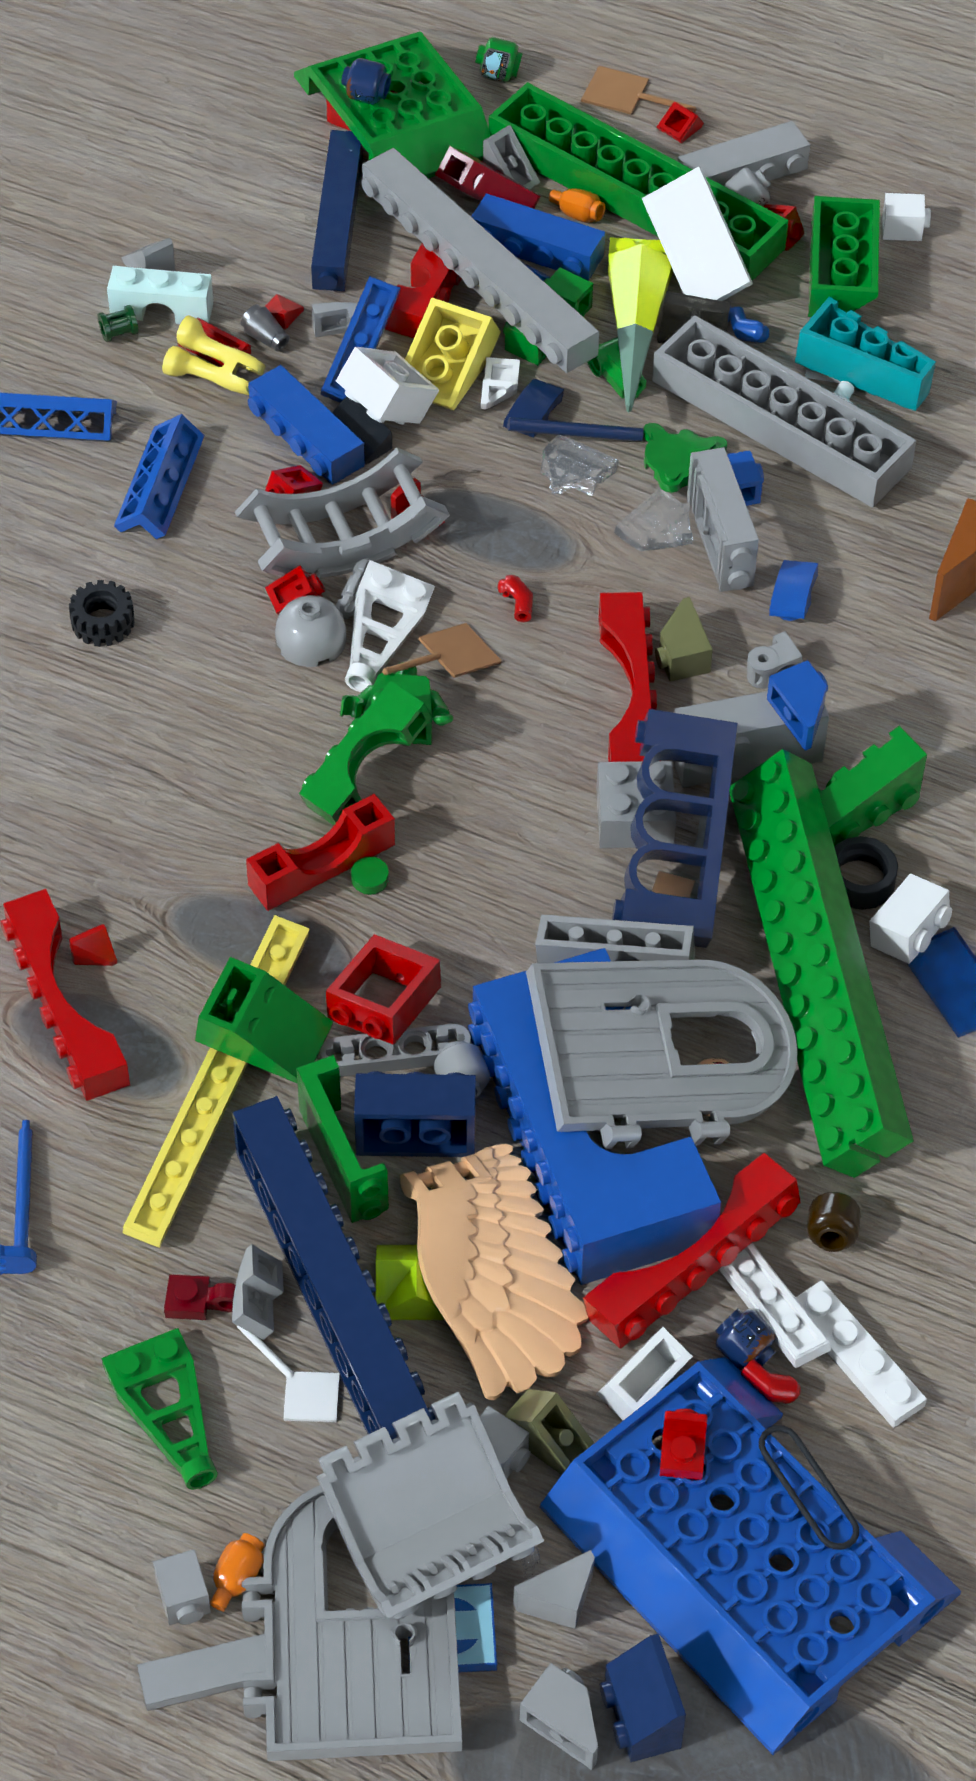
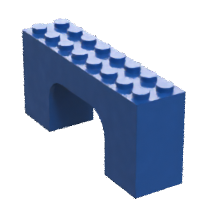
[468,948,721,1285]

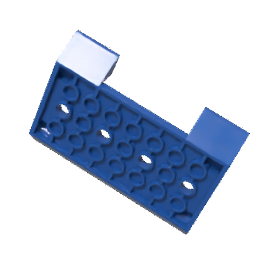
[540,1357,961,1755]

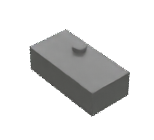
[673,691,829,788]

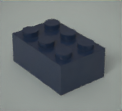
[354,1071,476,1157]

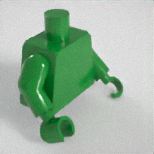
[339,662,454,745]

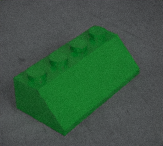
[808,196,880,317]

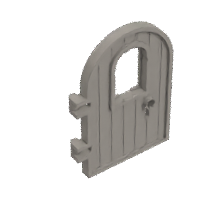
[526,959,797,1149]
[242,1485,462,1761]

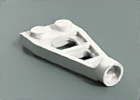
[345,560,435,692]

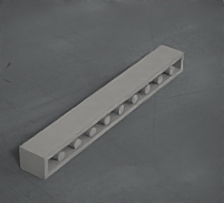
[361,148,599,373]

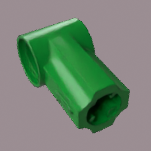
[587,337,646,399]

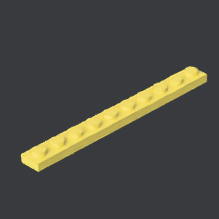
[123,915,310,1248]

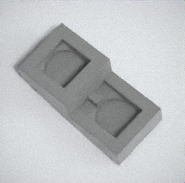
[312,302,383,338]
[232,1244,284,1340]

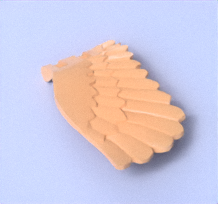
[400,1143,588,1400]

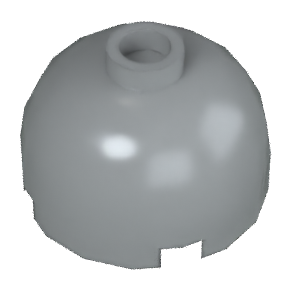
[275,595,347,667]

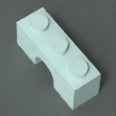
[107,266,213,324]

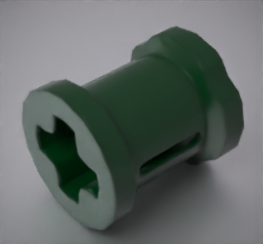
[97,305,139,342]

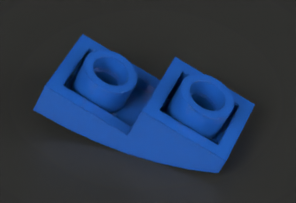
[769,560,818,621]

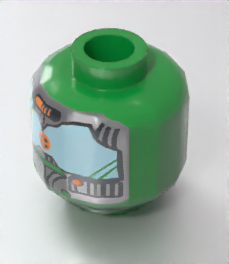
[475,37,523,83]

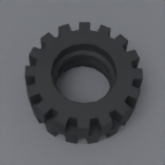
[69,580,135,647]

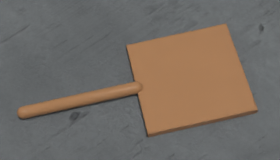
[581,66,697,114]
[382,623,501,678]

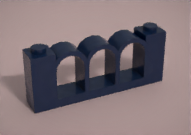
[612,709,738,948]

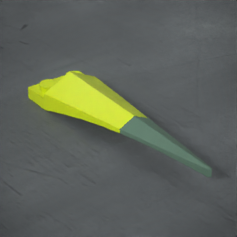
[608,237,673,413]

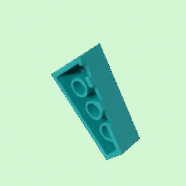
[795,296,936,411]

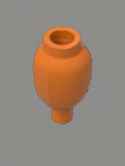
[549,188,606,223]
[210,1533,265,1612]

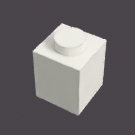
[882,193,931,241]

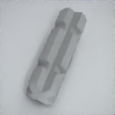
[335,558,369,619]

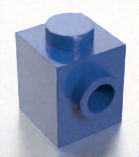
[727,450,764,506]

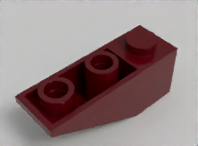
[435,146,541,209]

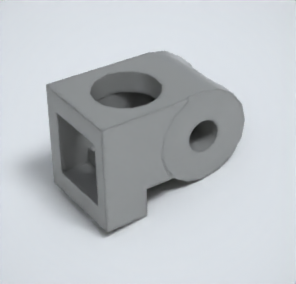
[747,631,802,689]

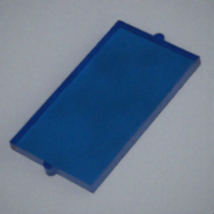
[907,927,976,1038]

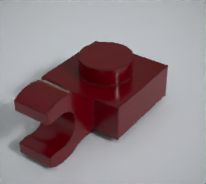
[164,1274,236,1320]

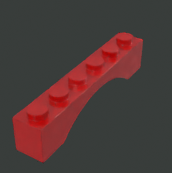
[598,592,661,762]
[0,889,130,1101]
[583,1153,801,1349]

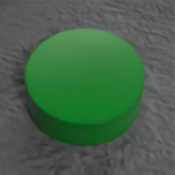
[351,857,389,895]

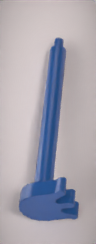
[0,1120,37,1275]

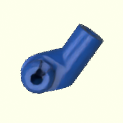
[728,306,770,343]

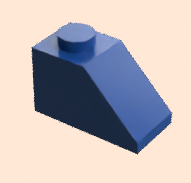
[767,660,828,751]

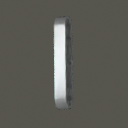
[320,1024,471,1077]

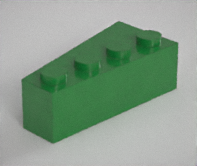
[818,725,927,847]

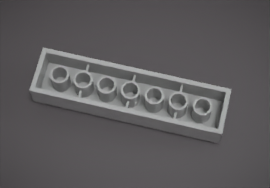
[652,315,916,508]

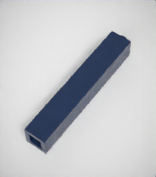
[311,130,363,291]

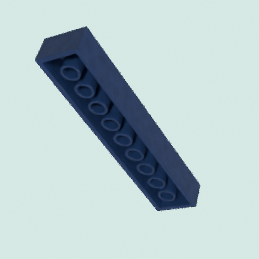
[232,1096,436,1440]

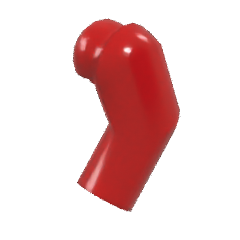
[497,575,533,622]
[741,1359,801,1404]

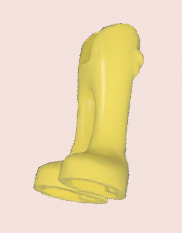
[162,315,266,395]

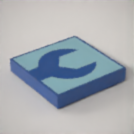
[408,1583,497,1673]

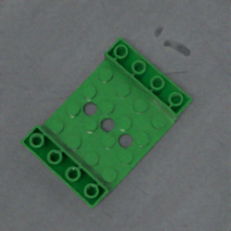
[294,31,491,179]

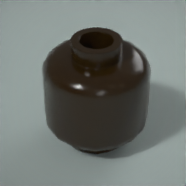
[807,1192,861,1252]

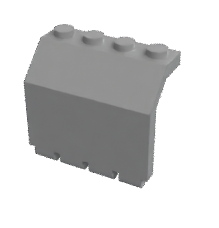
[316,1391,544,1619]

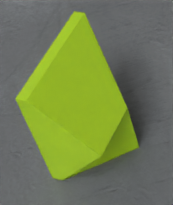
[376,1245,445,1320]

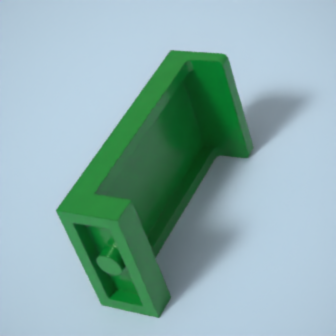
[296,1055,389,1223]

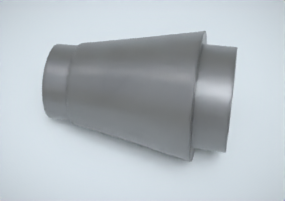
[240,304,290,352]

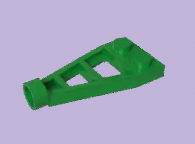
[101,1328,218,1490]

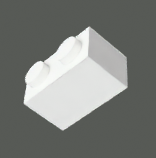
[869,873,952,964]
[596,1327,693,1420]

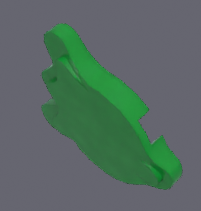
[643,423,727,493]

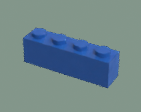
[471,193,605,281]
[248,365,365,485]

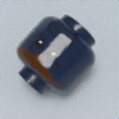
[341,58,391,105]
[715,1308,776,1370]

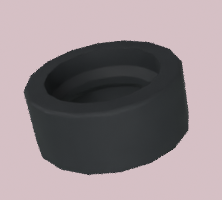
[834,836,898,910]

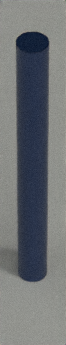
[507,417,643,442]

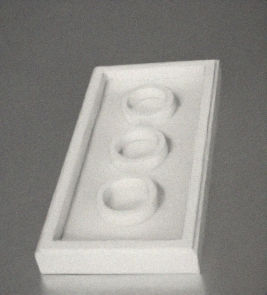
[642,167,753,315]

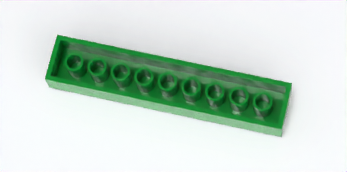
[488,82,788,281]

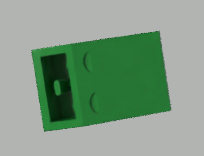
[195,957,333,1083]

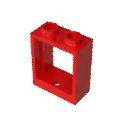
[326,934,441,1045]

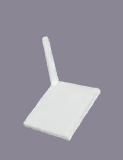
[237,1326,339,1422]

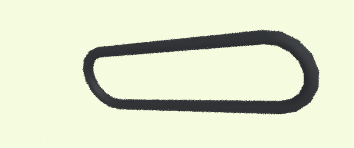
[759,1425,859,1550]

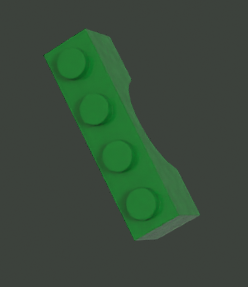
[299,681,432,826]

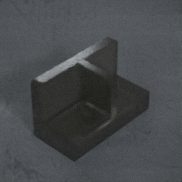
[657,291,731,344]

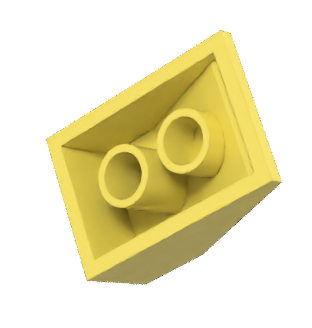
[405,298,501,411]

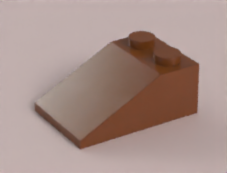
[929,498,976,621]

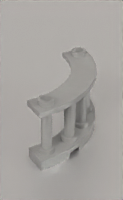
[235,448,450,578]

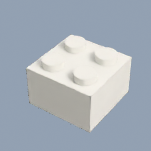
[336,347,439,425]

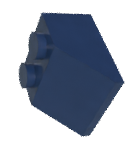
[599,1633,686,1762]

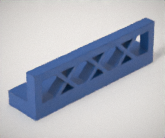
[0,393,117,441]
[114,414,205,539]

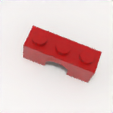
[385,243,462,338]

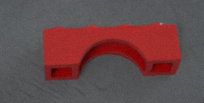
[246,793,395,911]

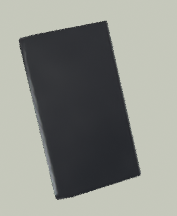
[332,397,392,465]

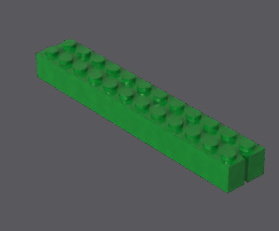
[729,749,914,1178]

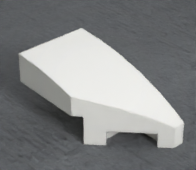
[481,357,520,409]

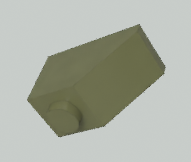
[655,597,713,682]
[505,1389,594,1475]

